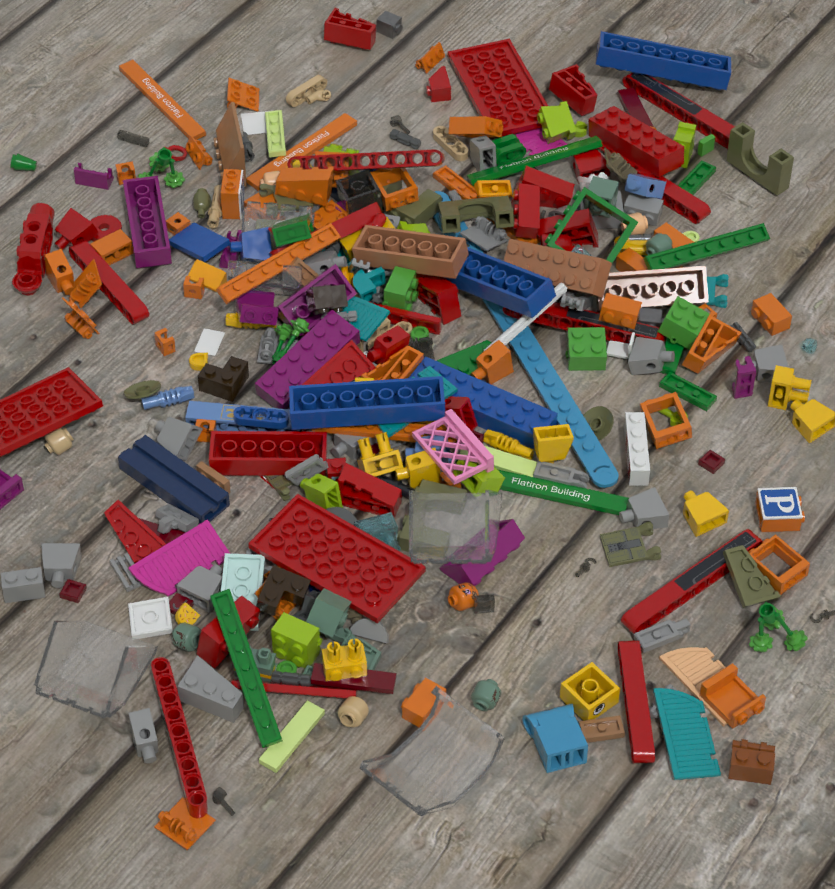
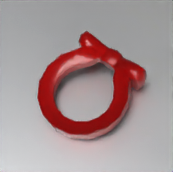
[165,145,187,161]

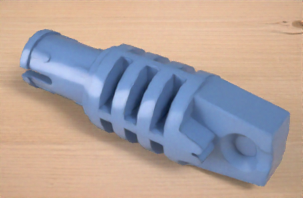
[141,386,195,410]

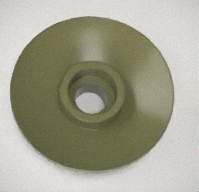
[124,380,161,401]
[583,406,614,441]

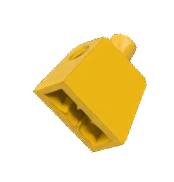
[790,399,835,443]
[533,424,574,464]
[395,447,440,488]
[683,490,729,537]

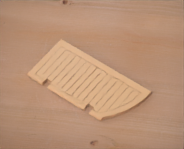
[659,647,727,727]

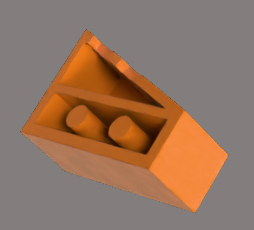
[275,167,334,206]
[682,315,742,374]
[361,346,424,380]

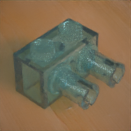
[354,512,401,551]

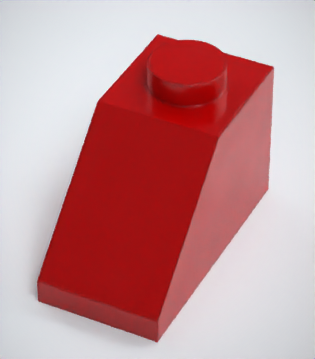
[426,66,451,103]

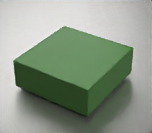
[697,134,715,157]

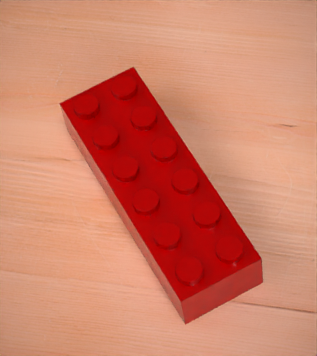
[588,106,684,177]
[209,431,327,476]

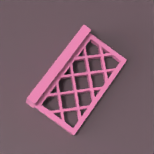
[412,409,494,485]

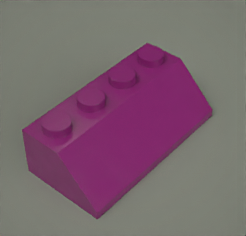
[276,264,357,337]
[439,519,525,586]

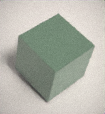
[585,176,619,219]
[306,588,352,638]

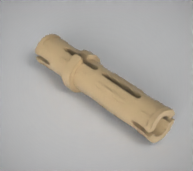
[207,185,222,228]

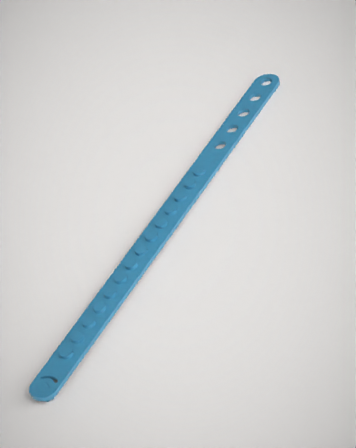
[433,191,619,488]

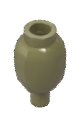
[193,188,211,218]

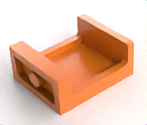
[699,663,766,729]

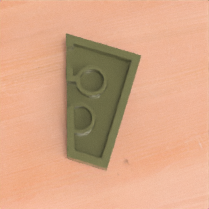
[723,545,781,608]

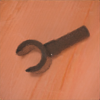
[390,115,410,134]
[212,787,235,816]

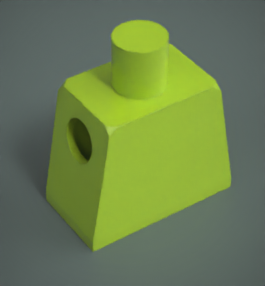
[300,474,343,509]

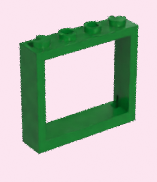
[545,187,638,263]

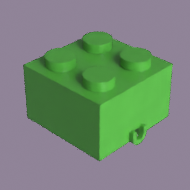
[382,266,418,311]
[657,296,710,350]
[565,327,607,371]

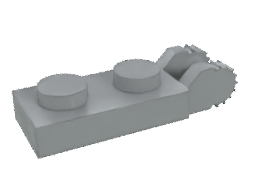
[533,460,590,488]

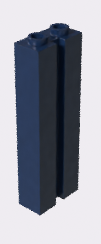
[118,435,230,525]

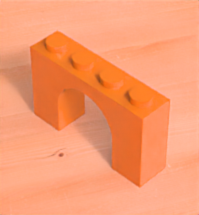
[616,222,694,272]

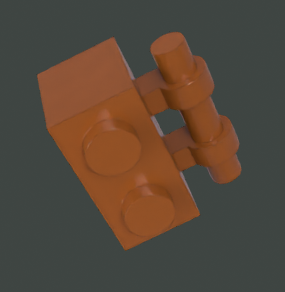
[728,739,775,785]

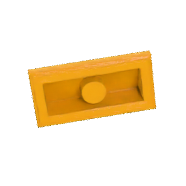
[474,180,513,198]
[188,259,227,292]

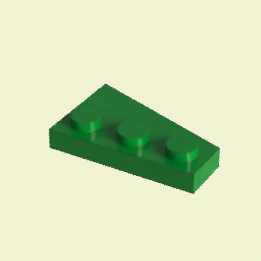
[437,340,491,376]

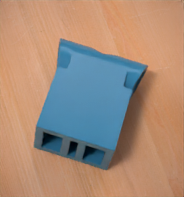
[522,703,588,773]

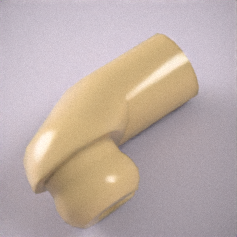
[306,90,331,104]

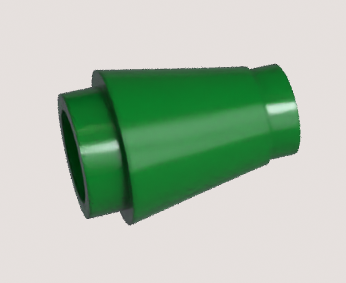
[10,154,37,171]

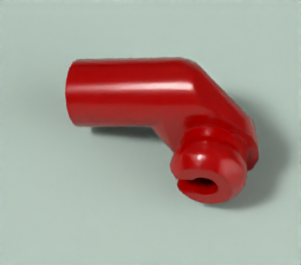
[363,213,386,227]

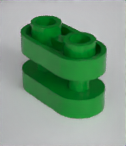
[492,134,526,165]

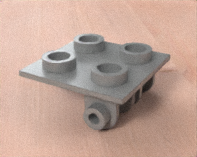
[460,216,508,251]
[257,328,298,364]

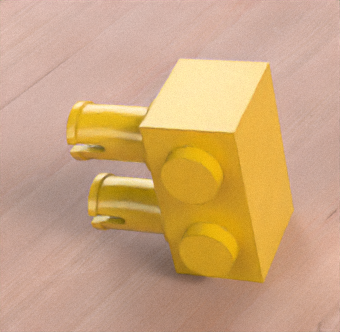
[768,365,812,410]
[357,432,403,476]
[322,638,367,681]

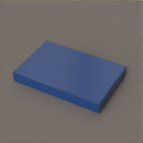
[169,222,230,262]

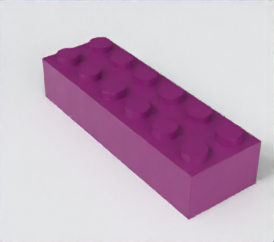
[123,176,172,268]
[255,310,360,410]

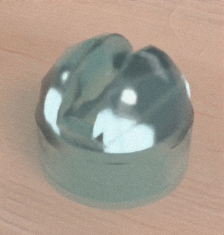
[802,338,818,354]

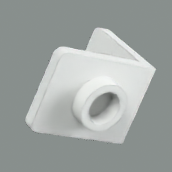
[607,332,635,359]

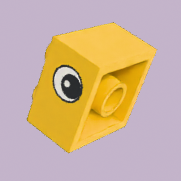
[560,662,620,721]

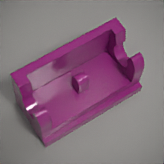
[74,162,114,190]
[219,230,243,269]
[732,356,756,399]

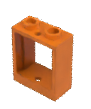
[449,116,503,138]
[369,162,419,211]
[640,392,692,449]
[749,534,810,595]

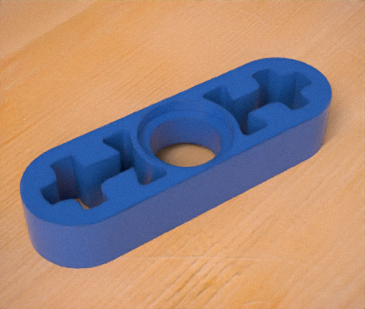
[233,406,289,429]

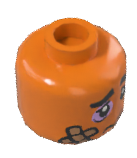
[448,582,479,611]

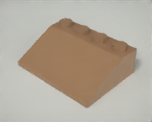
[213,102,247,187]

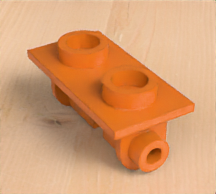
[415,42,445,74]
[185,135,213,170]

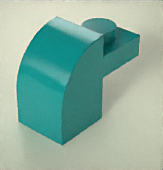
[353,267,386,302]

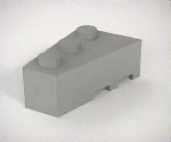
[177,655,244,723]

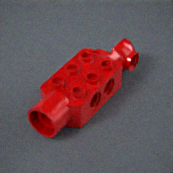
[12,203,55,296]

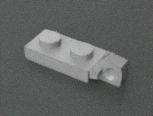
[634,618,691,653]

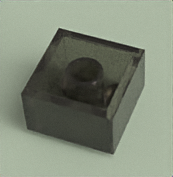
[336,170,383,215]

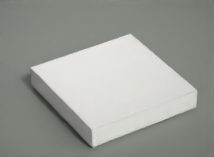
[128,597,173,640]

